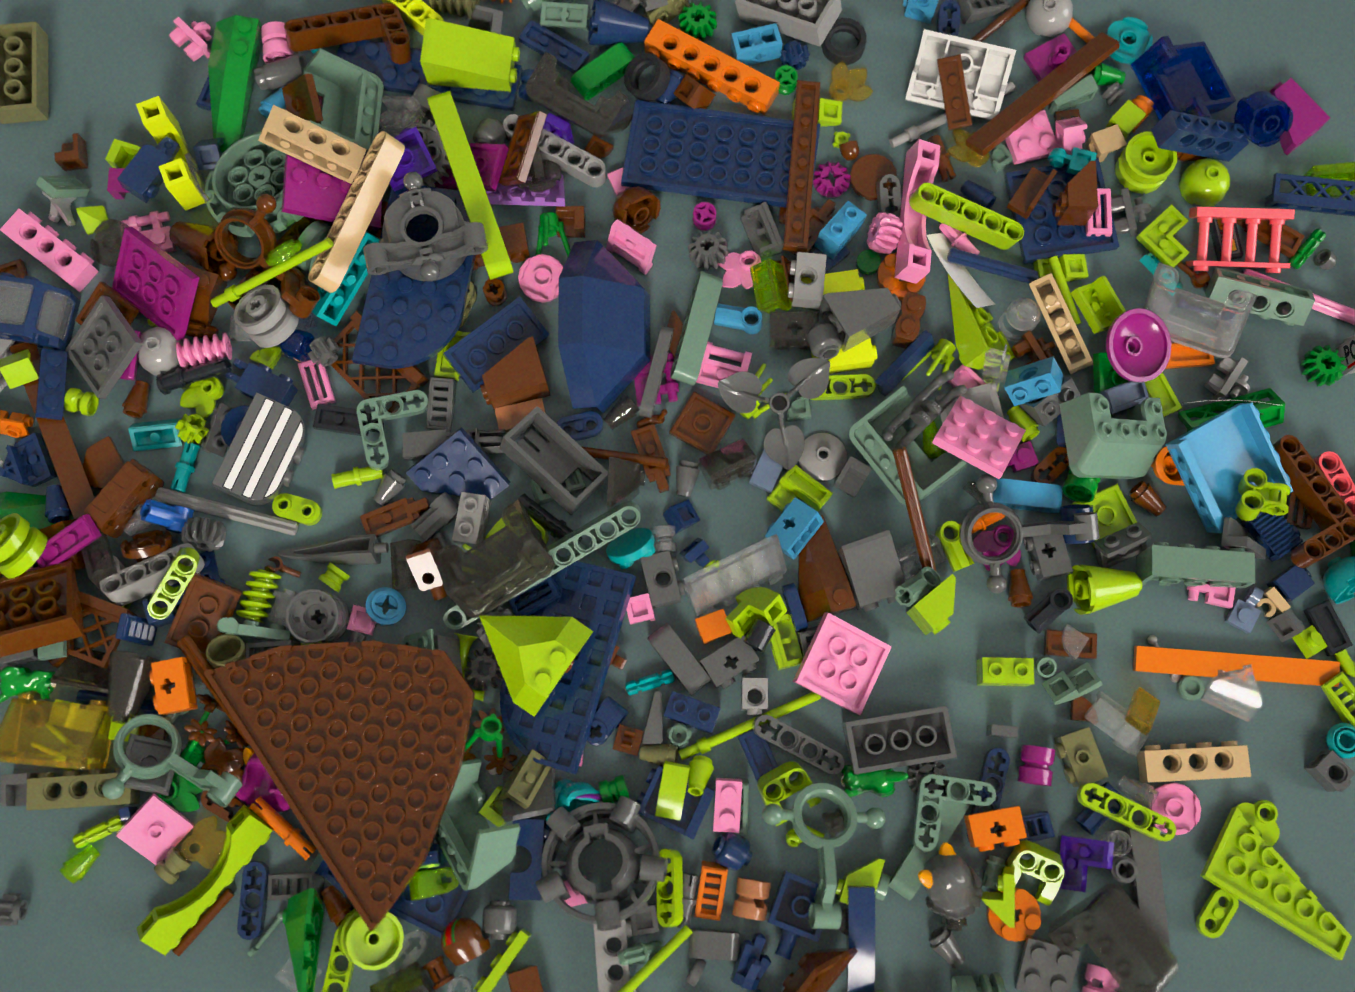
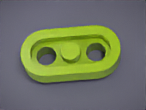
[272,493,322,526]
[1196,888,1239,938]

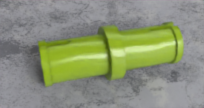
[331,463,383,489]

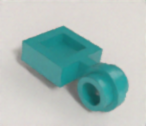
[1048,147,1097,175]

